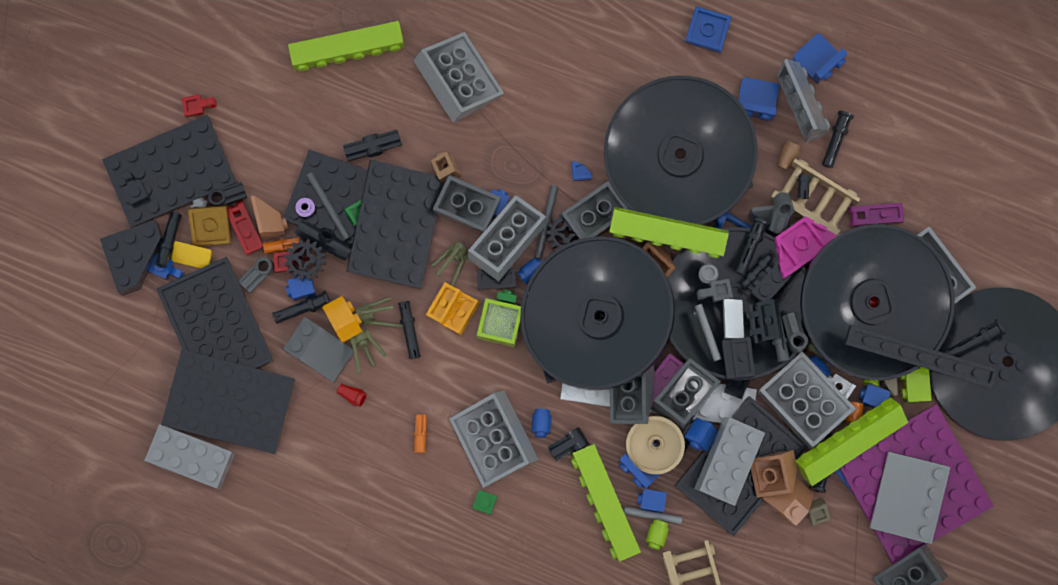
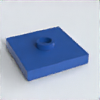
[685,6,732,53]

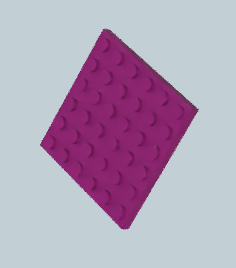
[839,404,994,564]

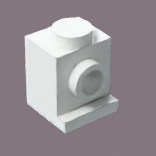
[828,374,856,399]

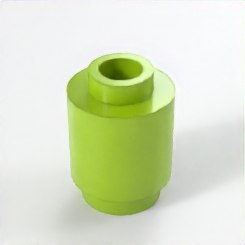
[645,520,669,550]

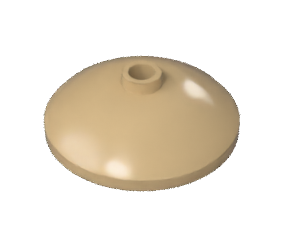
[626,416,685,474]

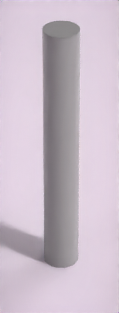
[695,304,721,361]
[624,506,682,524]

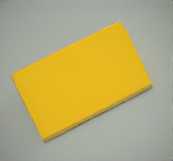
[171,241,214,269]

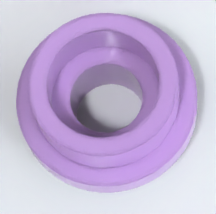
[295,198,315,217]

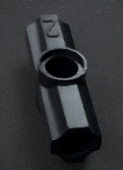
[343,130,402,162]
[295,219,351,261]

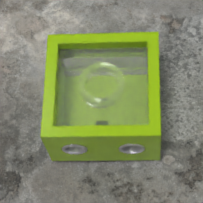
[477,298,521,347]

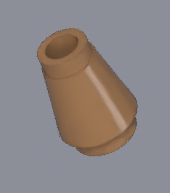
[777,141,801,170]

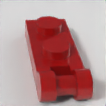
[227,200,264,256]

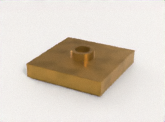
[188,205,232,246]

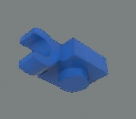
[148,254,185,280]

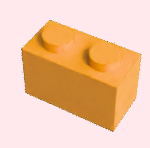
[322,296,363,343]

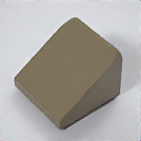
[881,378,898,398]
[808,498,831,526]

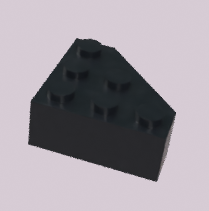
[100,220,163,296]

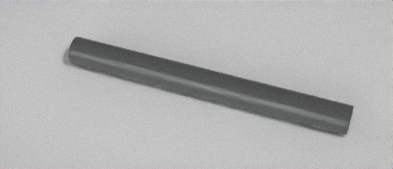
[306,172,351,240]
[534,185,558,260]

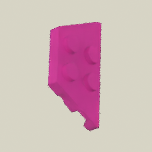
[774,216,839,280]

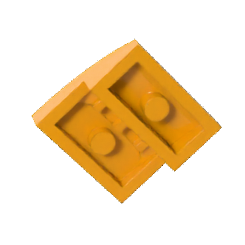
[426,282,480,335]

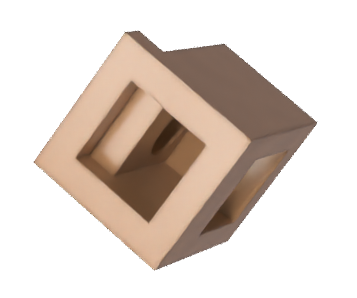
[431,151,462,183]

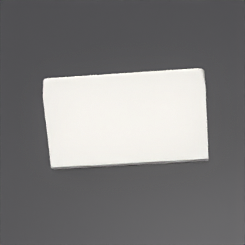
[723,299,744,339]

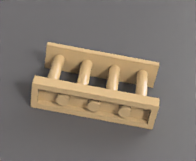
[769,159,860,235]
[661,540,721,585]

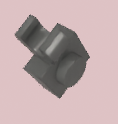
[697,279,733,302]

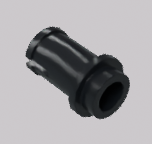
[796,175,812,199]

